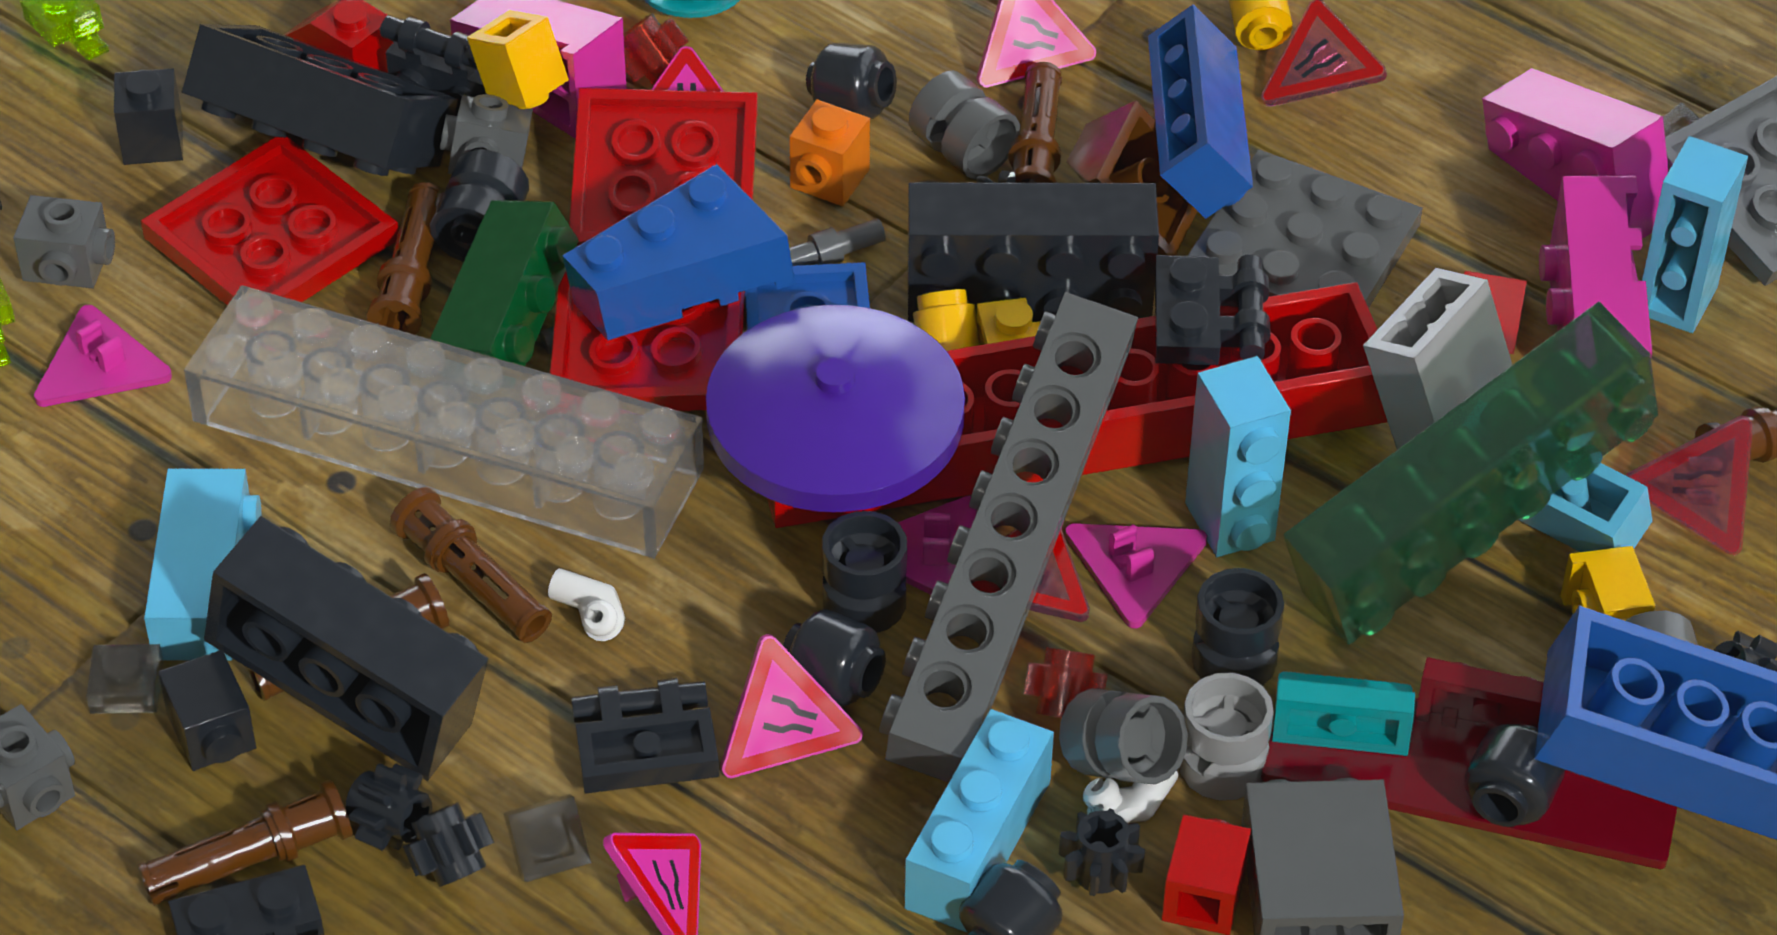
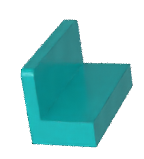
[1272,671,1415,756]

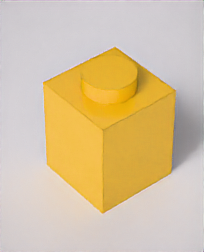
[467,10,569,109]

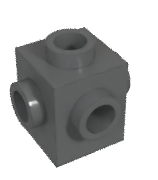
[440,94,533,174]
[13,195,115,289]
[0,704,75,831]

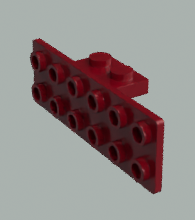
[1261,657,1678,870]

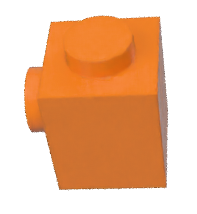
[789,100,870,206]

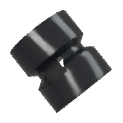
[430,149,529,262]
[822,511,907,633]
[1191,568,1284,686]

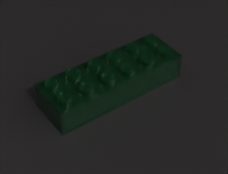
[1283,301,1659,645]

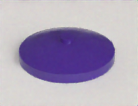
[706,305,965,512]

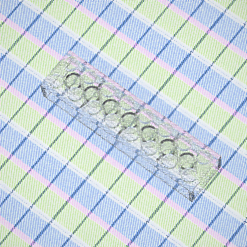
[184,285,704,558]

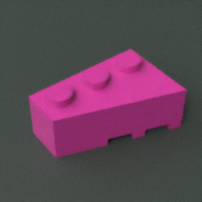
[450,0,627,139]
[1482,68,1668,239]
[1539,176,1652,395]

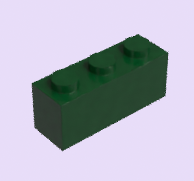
[426,200,579,388]

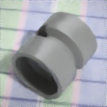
[1180,673,1274,800]

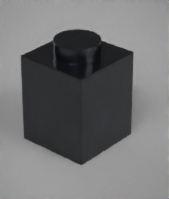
[114,68,183,165]
[158,650,257,771]

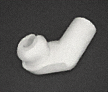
[548,568,625,641]
[1083,771,1178,824]

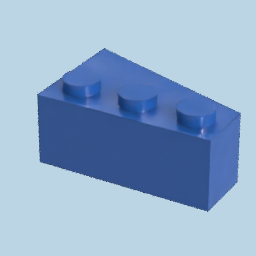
[562,164,796,340]

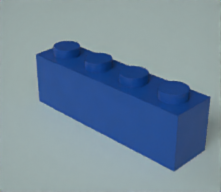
[1148,4,1253,219]

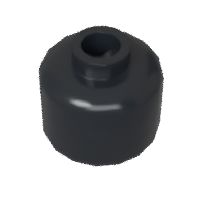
[806,43,897,120]
[783,609,886,707]
[1464,724,1565,827]
[959,860,1063,935]

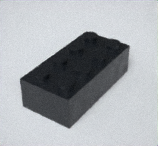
[181,24,459,176]
[907,183,1159,322]
[204,516,489,781]

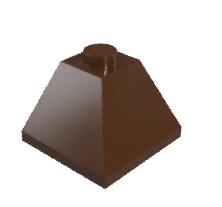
[1066,100,1197,256]

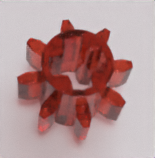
[624,14,689,86]
[1023,647,1108,718]

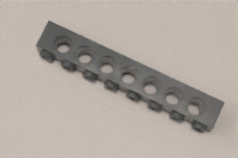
[879,292,1138,783]

